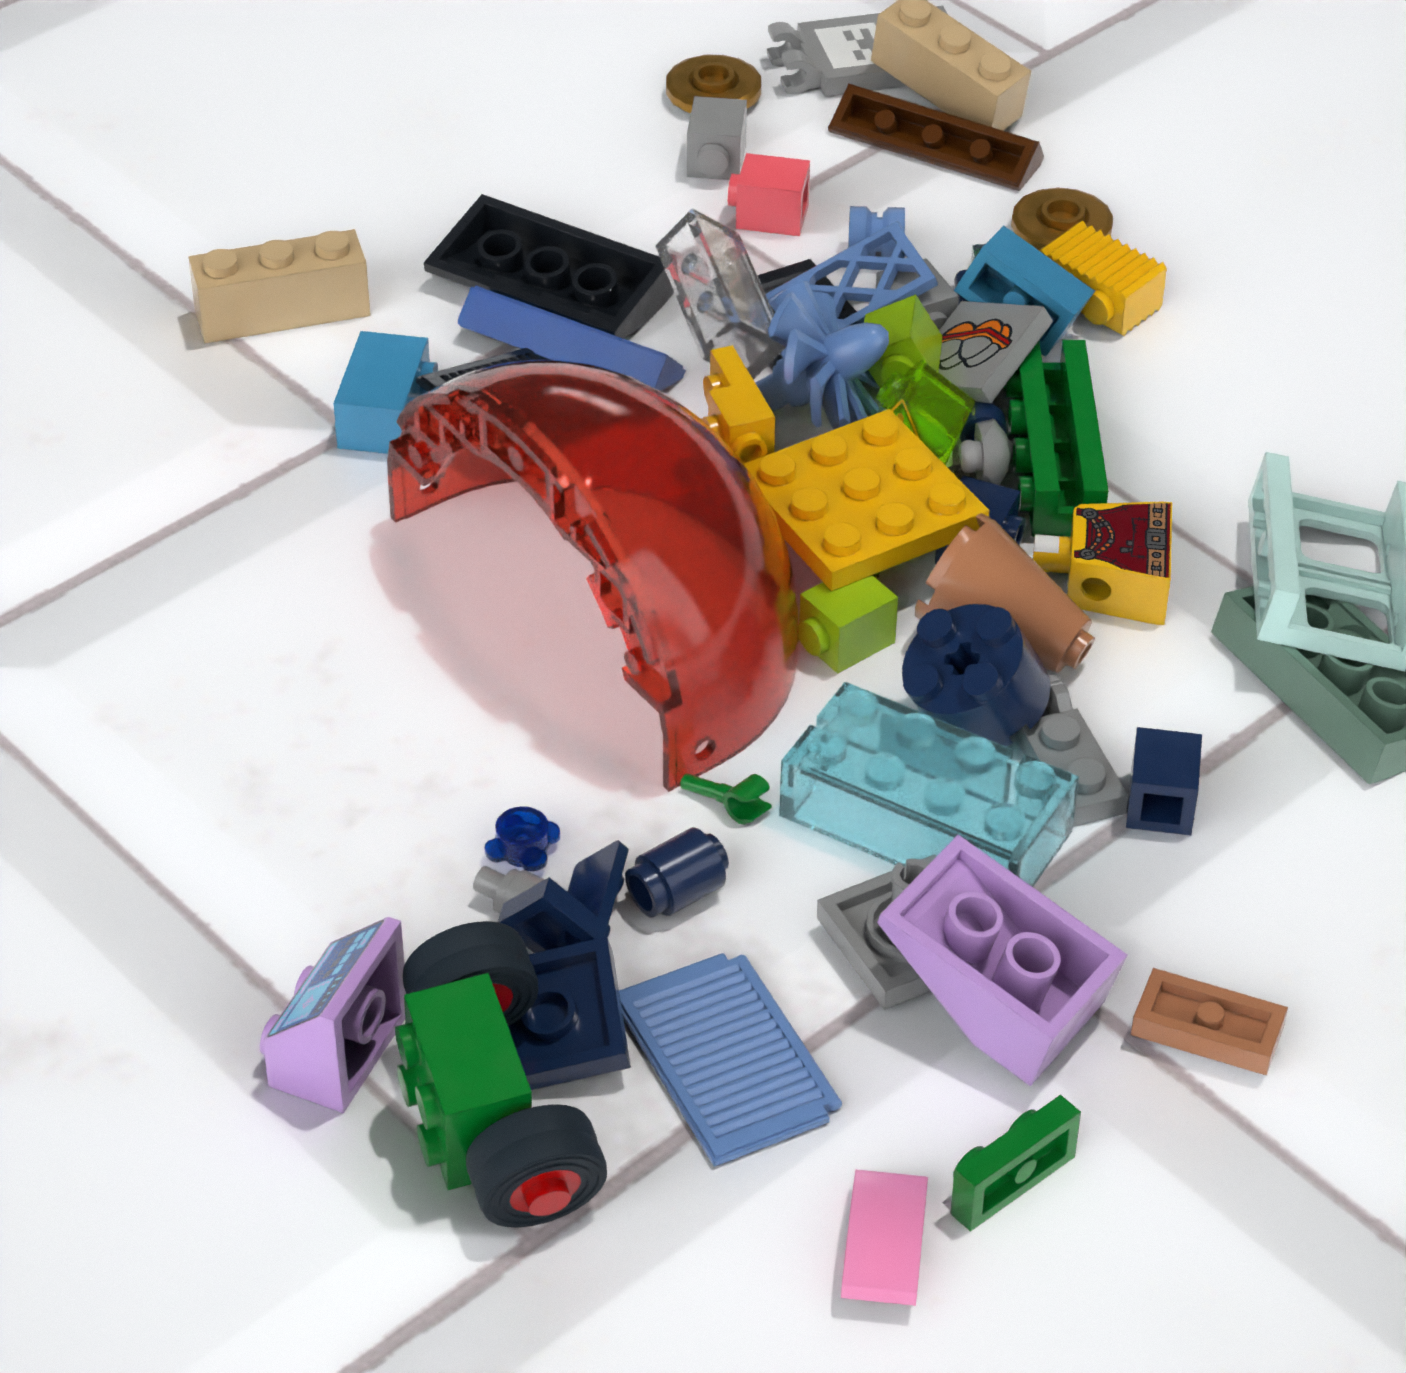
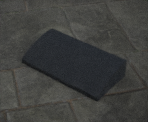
[423,194,674,338]

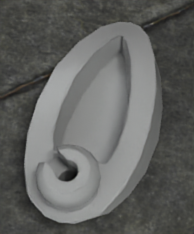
[959,419,1013,485]

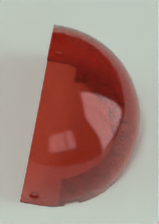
[387,360,799,792]

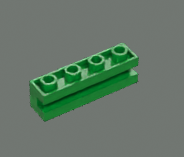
[1003,340,1109,537]

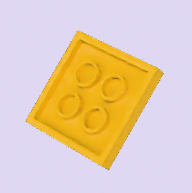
[735,409,990,591]

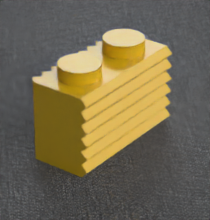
[1039,221,1167,336]

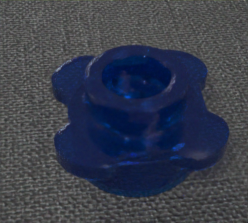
[484,806,561,871]

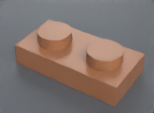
[1131,968,1288,1076]

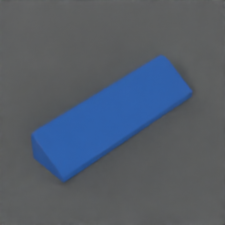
[458,285,686,395]

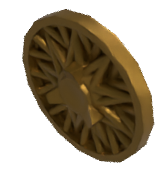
[666,54,761,113]
[1011,187,1113,250]

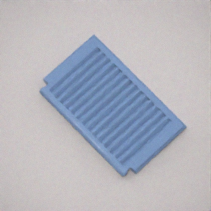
[619,953,842,1167]

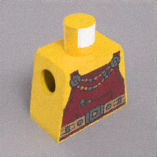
[1033,501,1172,625]

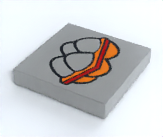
[906,301,1053,403]

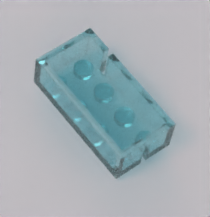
[779,682,1079,887]

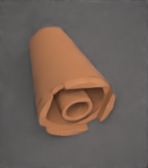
[915,513,1095,673]

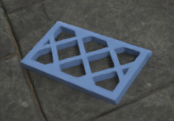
[748,221,938,358]

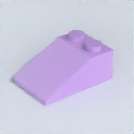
[877,834,1128,1086]

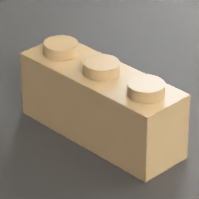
[871,0,1031,131]
[188,229,371,344]

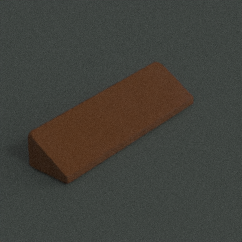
[828,83,1044,191]

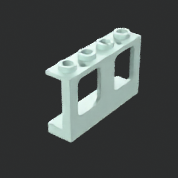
[1248,452,1406,672]

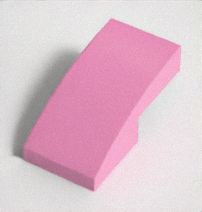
[841,1169,928,1306]

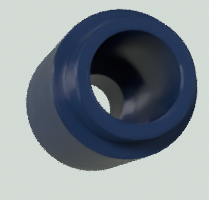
[625,827,729,918]

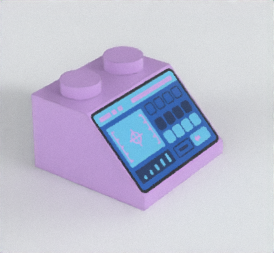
[260,917,406,1113]

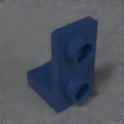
[498,840,629,953]

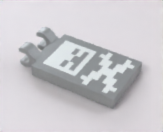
[767,5,947,96]

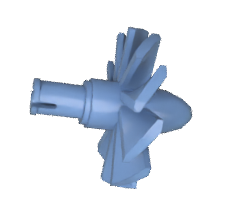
[755,281,889,430]

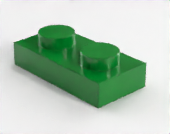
[950,1094,1081,1232]

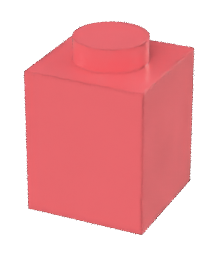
[727,153,810,236]

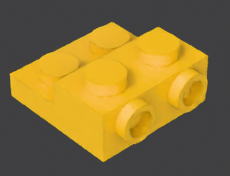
[701,345,775,519]

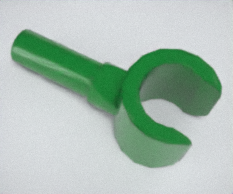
[680,773,772,825]

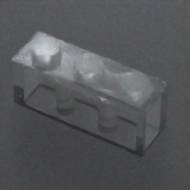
[655,208,786,380]

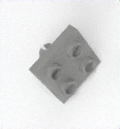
[817,854,936,1010]

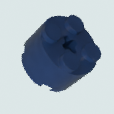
[902,604,1050,754]

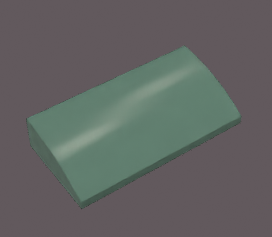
[1211,586,1406,784]

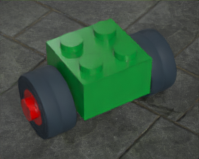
[395,921,607,1228]

